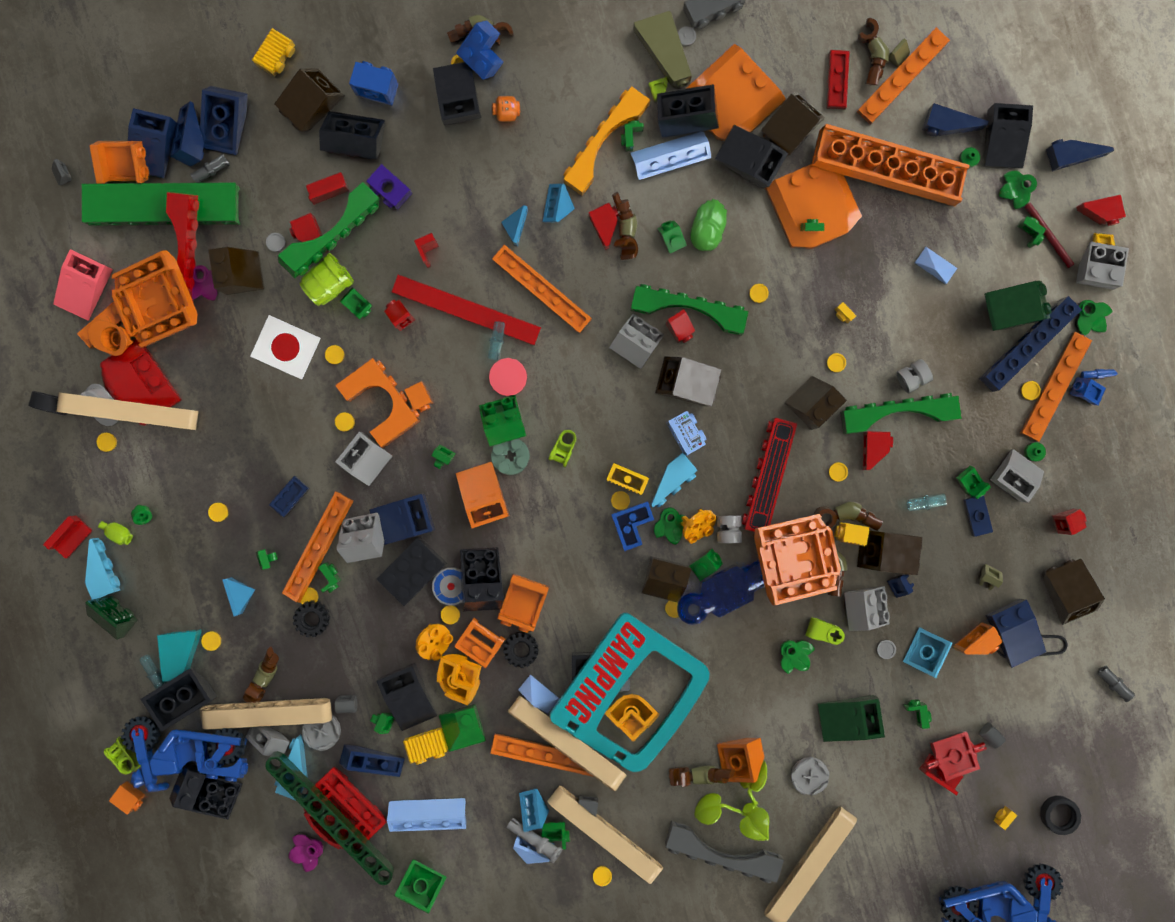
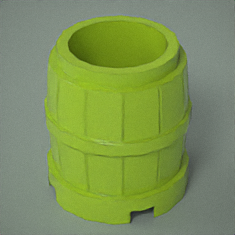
[299,253,354,306]

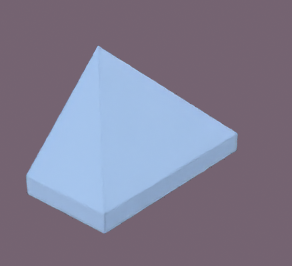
[915,247,957,284]
[518,675,560,714]
[513,835,555,864]

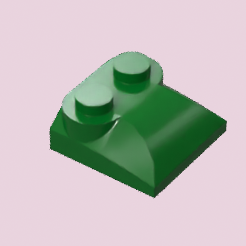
[394,859,447,914]

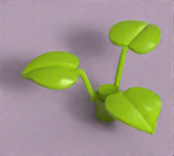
[694,760,770,841]

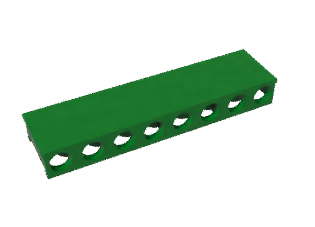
[82,183,240,226]

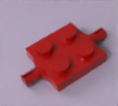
[924,731,987,781]

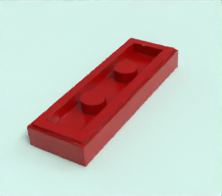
[826,50,850,109]

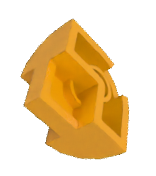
[437,654,482,706]
[605,694,659,742]

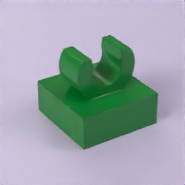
[431,444,456,469]
[256,549,278,570]
[370,713,395,734]

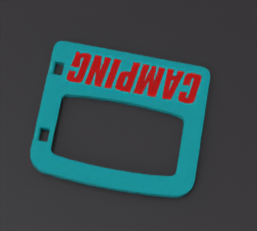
[550,613,710,772]

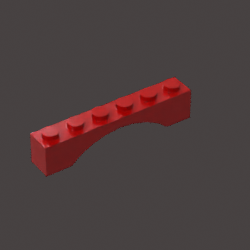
[166,192,199,301]

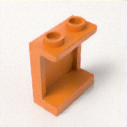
[89,141,149,184]
[497,574,550,633]

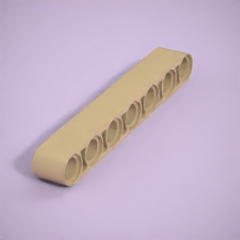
[56,392,199,430]
[507,696,627,792]
[199,698,332,729]
[547,785,663,884]
[764,806,857,922]

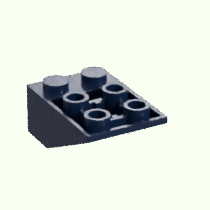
[128,108,177,178]
[369,494,435,545]

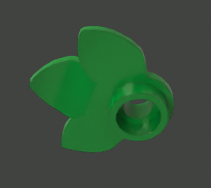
[999,171,1037,209]
[1077,300,1113,335]
[654,507,685,545]
[780,640,815,674]

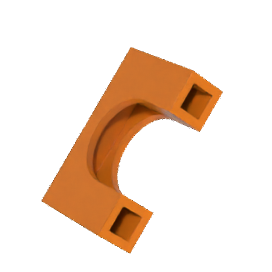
[335,358,420,448]

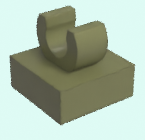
[979,564,1003,590]

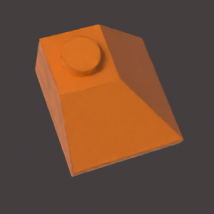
[953,622,1002,654]
[717,738,764,783]

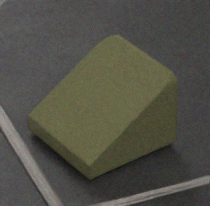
[889,38,910,67]

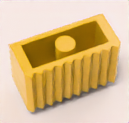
[252,28,295,77]
[607,463,649,495]
[834,522,869,546]
[403,727,448,765]

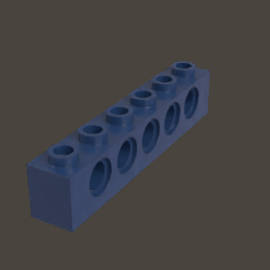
[979,296,1082,392]

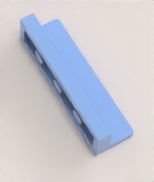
[630,131,712,180]
[387,798,467,832]

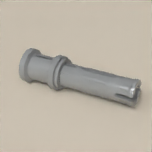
[507,818,562,863]

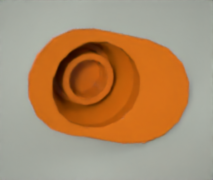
[88,320,133,356]

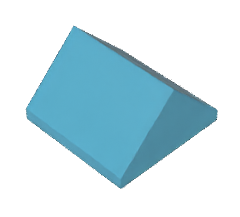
[903,627,953,678]

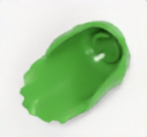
[690,199,727,251]

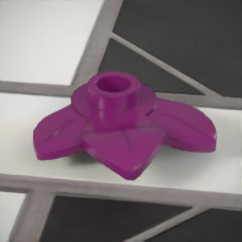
[192,265,218,301]
[288,834,323,872]

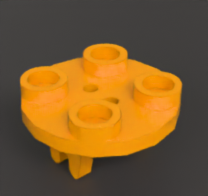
[681,509,716,544]
[415,624,453,661]

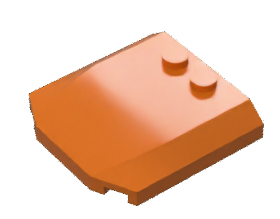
[686,44,786,141]
[765,164,862,249]
[112,250,198,347]
[754,514,841,605]

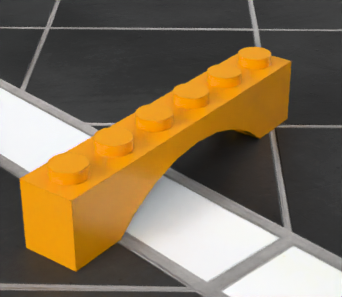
[563,86,650,196]

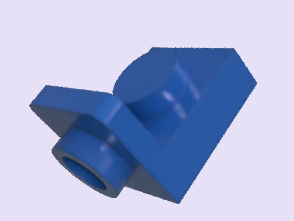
[1070,377,1106,406]

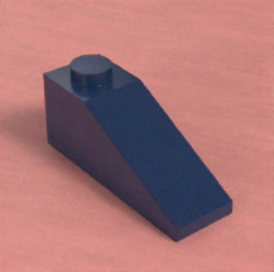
[170,101,204,167]
[922,103,989,136]
[1046,139,1114,172]
[339,744,405,777]

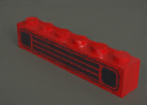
[742,418,797,532]

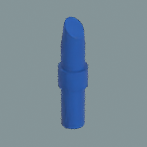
[1081,369,1118,379]

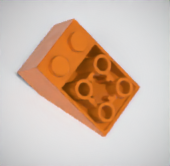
[456,462,510,528]

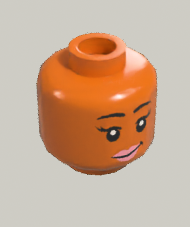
[492,96,520,122]

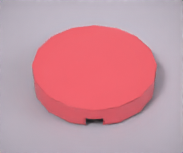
[489,358,527,396]

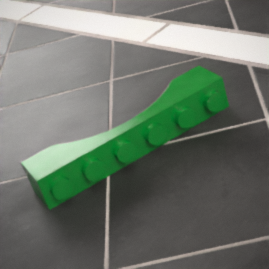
[278,182,379,278]
[630,284,749,336]
[840,393,962,434]

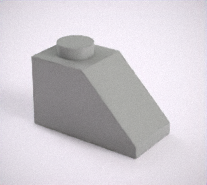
[245,726,290,756]

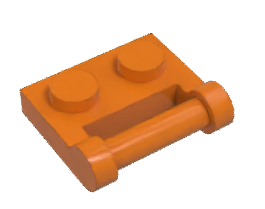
[454,618,505,668]

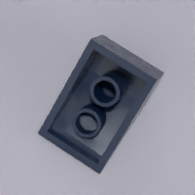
[200,86,248,155]
[986,599,1046,668]

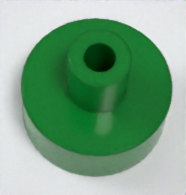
[959,147,980,168]
[1024,442,1046,462]
[131,505,152,525]

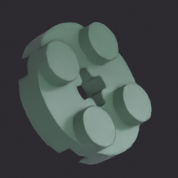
[491,439,530,475]

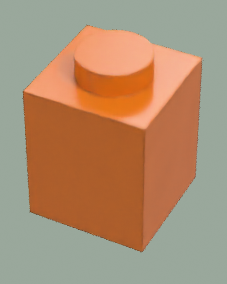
[404,381,433,413]
[109,781,145,815]

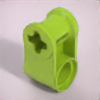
[548,430,577,468]
[805,617,845,645]
[104,736,141,775]

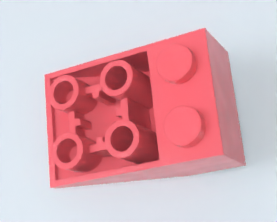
[53,249,113,321]

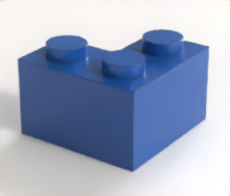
[456,20,504,80]
[611,501,654,551]

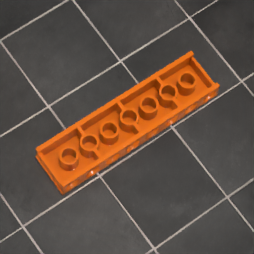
[811,124,970,207]

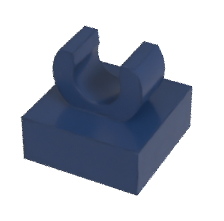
[887,574,914,598]

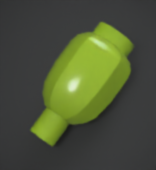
[98,521,133,545]

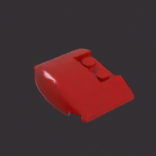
[100,339,182,426]
[303,767,387,849]

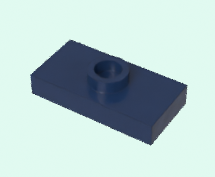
[269,476,310,517]
[964,495,993,537]

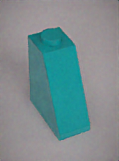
[157,629,202,682]

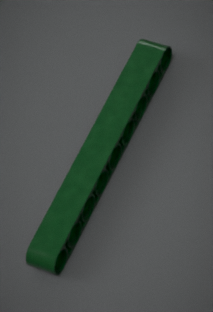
[265,751,394,885]

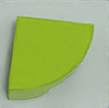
[648,77,668,102]

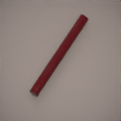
[1024,202,1075,268]

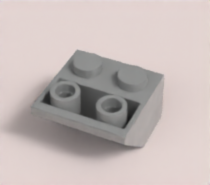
[1076,242,1129,290]
[609,314,665,369]
[335,432,393,486]
[990,449,1044,503]
[336,513,384,563]
[844,586,890,631]

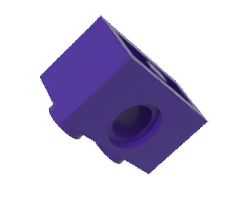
[366,164,413,210]

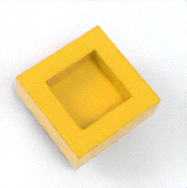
[834,302,856,323]
[993,806,1018,830]

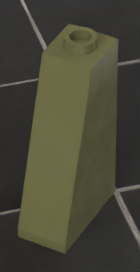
[633,11,692,88]

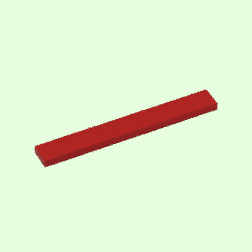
[391,274,541,346]

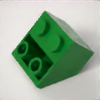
[479,395,527,446]

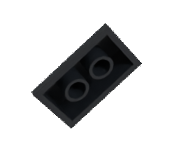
[657,84,719,138]
[319,111,385,159]
[140,668,217,732]

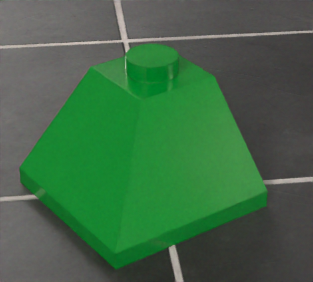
[439,704,486,752]

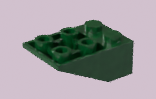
[85,596,138,640]
[817,695,885,742]

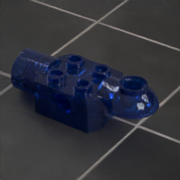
[677,560,765,625]

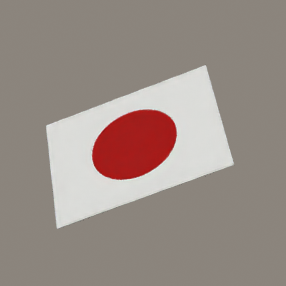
[250,315,321,379]

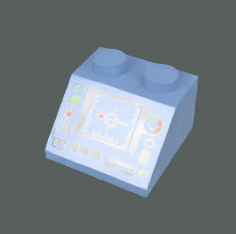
[666,411,707,456]

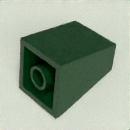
[984,281,1052,331]

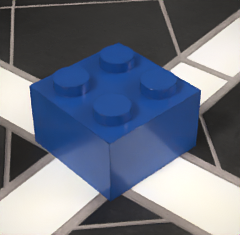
[349,61,399,105]

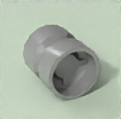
[896,359,933,393]
[716,515,742,543]

